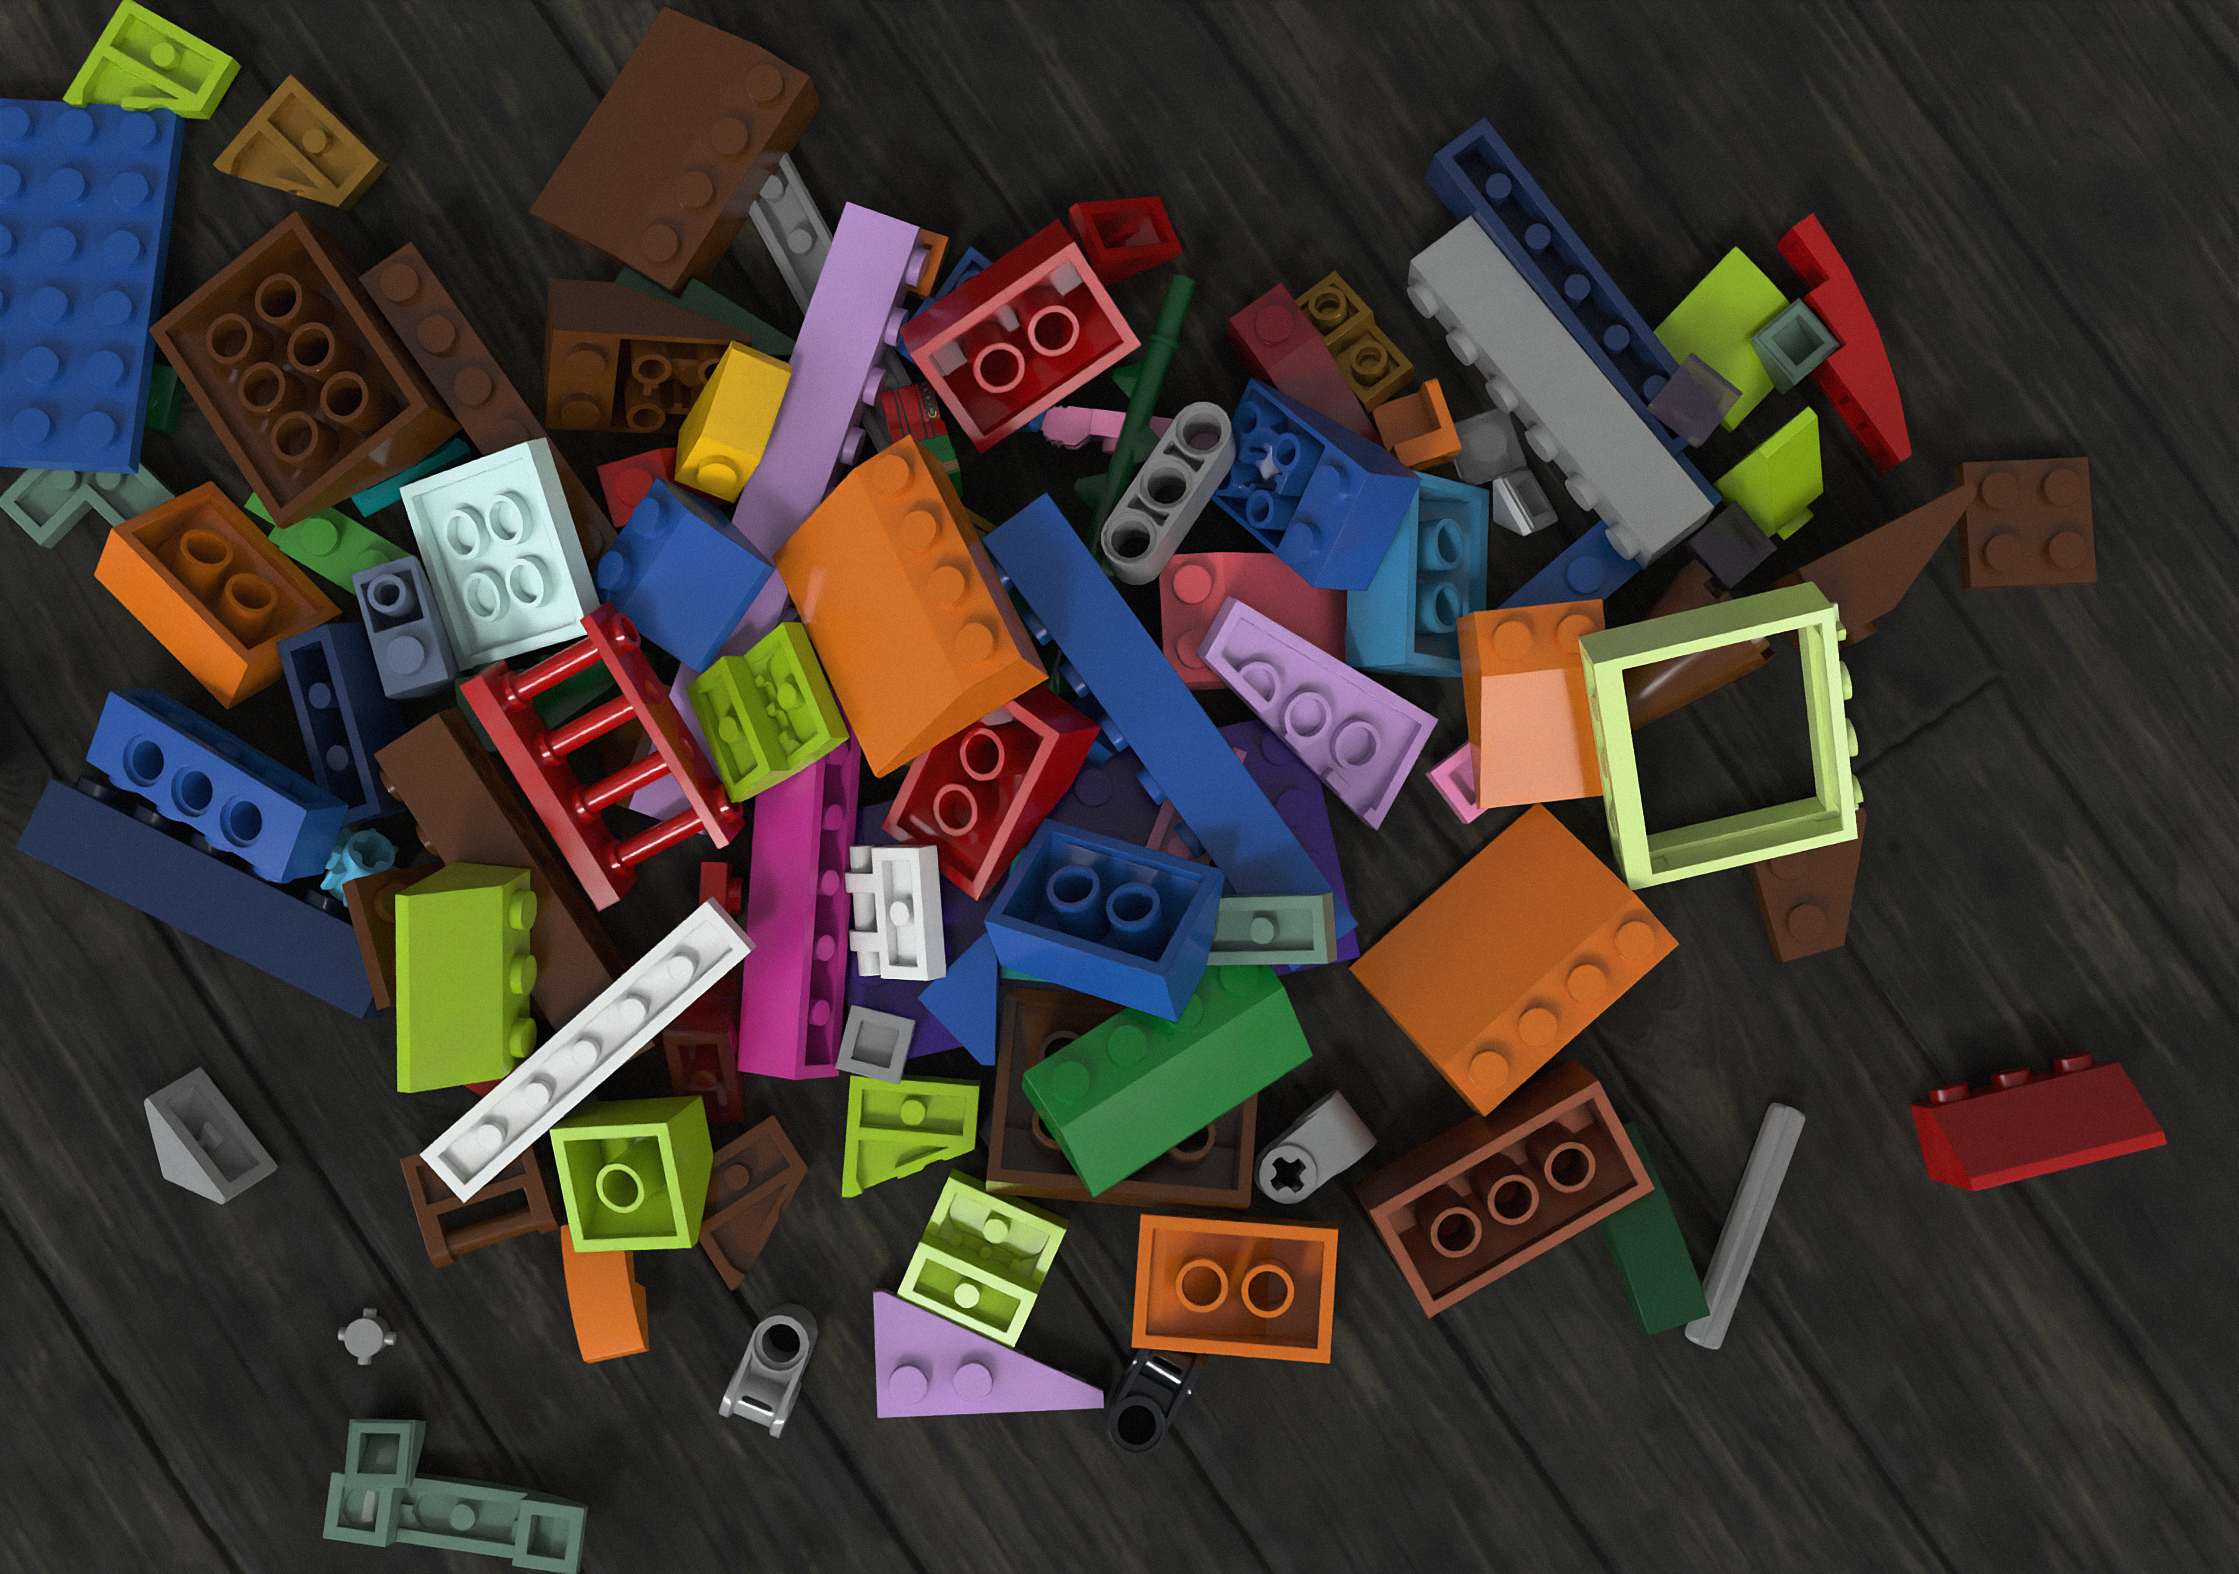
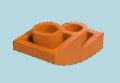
[560,1224,649,1363]

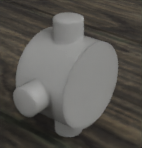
[338,1307,397,1365]

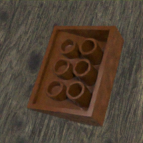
[529,6,822,298]
[148,210,463,529]
[986,987,1258,1216]

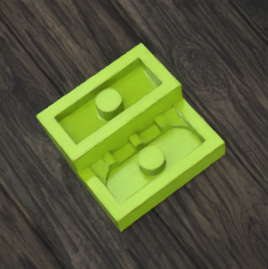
[1653,246,1791,433]
[685,622,850,803]
[896,1168,1070,1349]

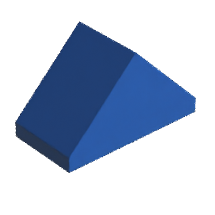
[917,933,1000,1065]

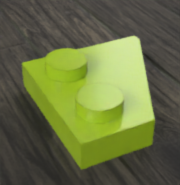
[63,0,242,119]
[842,1073,981,1197]

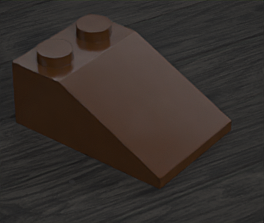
[1764,481,1978,655]

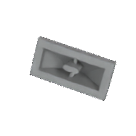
[144,1067,278,1204]

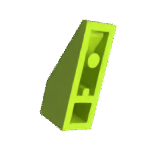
[1712,406,1823,544]

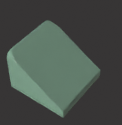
[1750,298,1841,395]
[343,1419,426,1488]

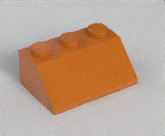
[94,481,343,710]

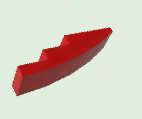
[1776,213,1912,474]

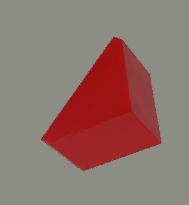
[1069,196,1183,287]

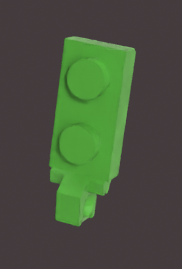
[244,492,424,596]

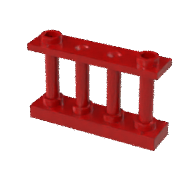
[459,599,746,911]

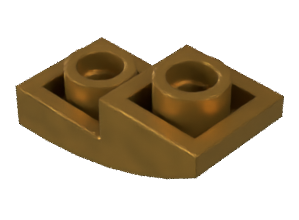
[1295,271,1416,415]

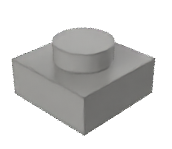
[835,1004,917,1085]

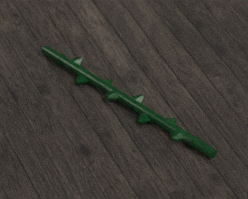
[989,274,1196,894]

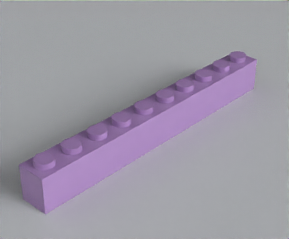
[629,202,930,835]

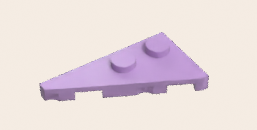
[873,1288,1104,1418]

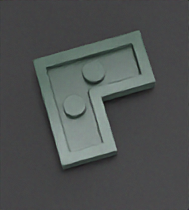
[0,459,178,549]

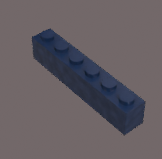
[1424,117,1721,458]
[15,774,385,1019]

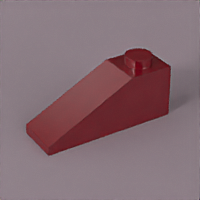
[1226,283,1387,450]

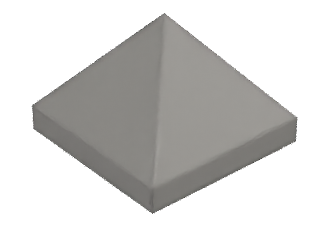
[1493,467,1558,536]

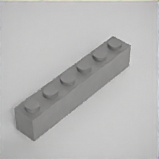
[1407,215,1714,569]

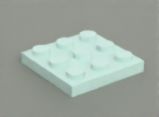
[399,437,600,671]

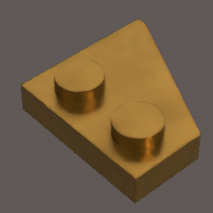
[213,74,389,211]

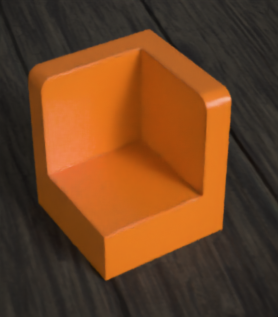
[1371,378,1462,472]

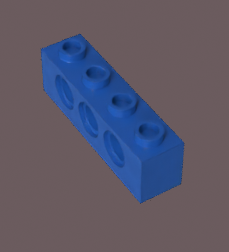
[86,688,349,883]

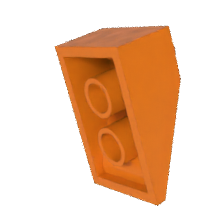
[1456,599,1606,809]
[1132,1213,1338,1364]

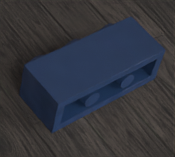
[276,623,410,828]

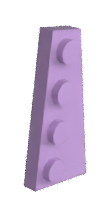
[1196,596,1438,831]

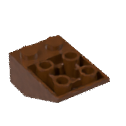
[542,278,753,435]

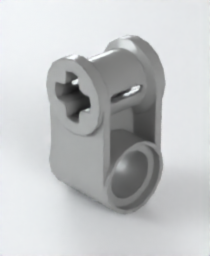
[1253,1089,1377,1204]
[719,1303,818,1438]

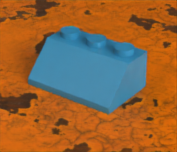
[1344,470,1489,677]

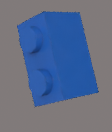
[591,477,776,673]

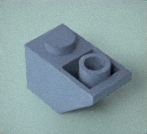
[351,555,465,704]

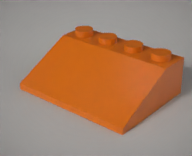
[772,434,1050,778]
[1348,803,1679,1116]

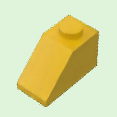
[674,340,792,503]

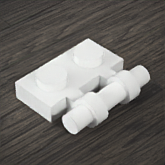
[845,844,947,981]

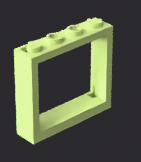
[1578,581,1864,890]

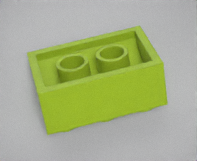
[395,862,537,1093]

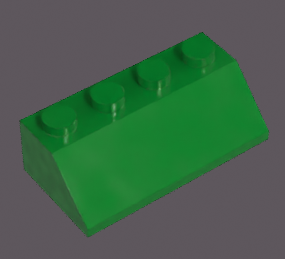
[1022,964,1313,1199]

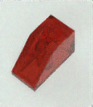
[662,977,746,1123]

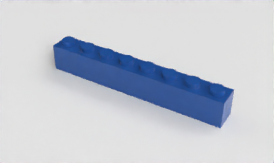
[982,492,1358,971]

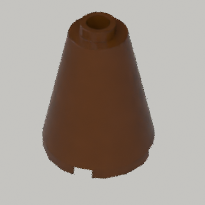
[1622,559,1777,731]

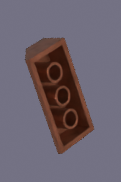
[1352,1059,1655,1318]

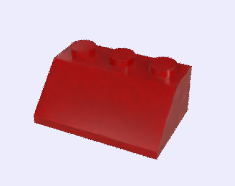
[899,219,1141,454]
[1910,1052,2167,1192]

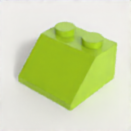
[549,1095,714,1252]

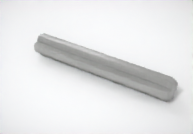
[1685,1103,1806,1350]

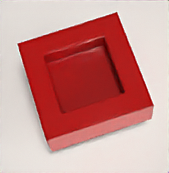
[699,862,746,920]

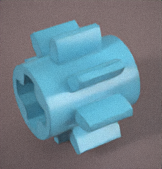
[320,827,400,907]

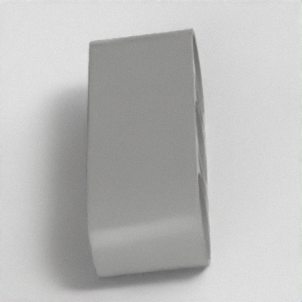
[1101,402,1236,585]

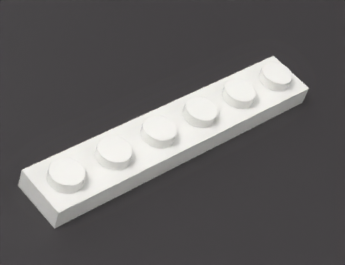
[420,896,757,1203]

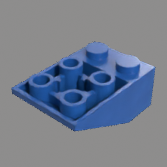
[1211,378,1422,591]

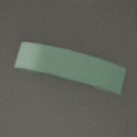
[323,1470,588,1574]

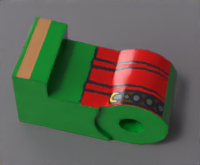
[880,380,963,498]

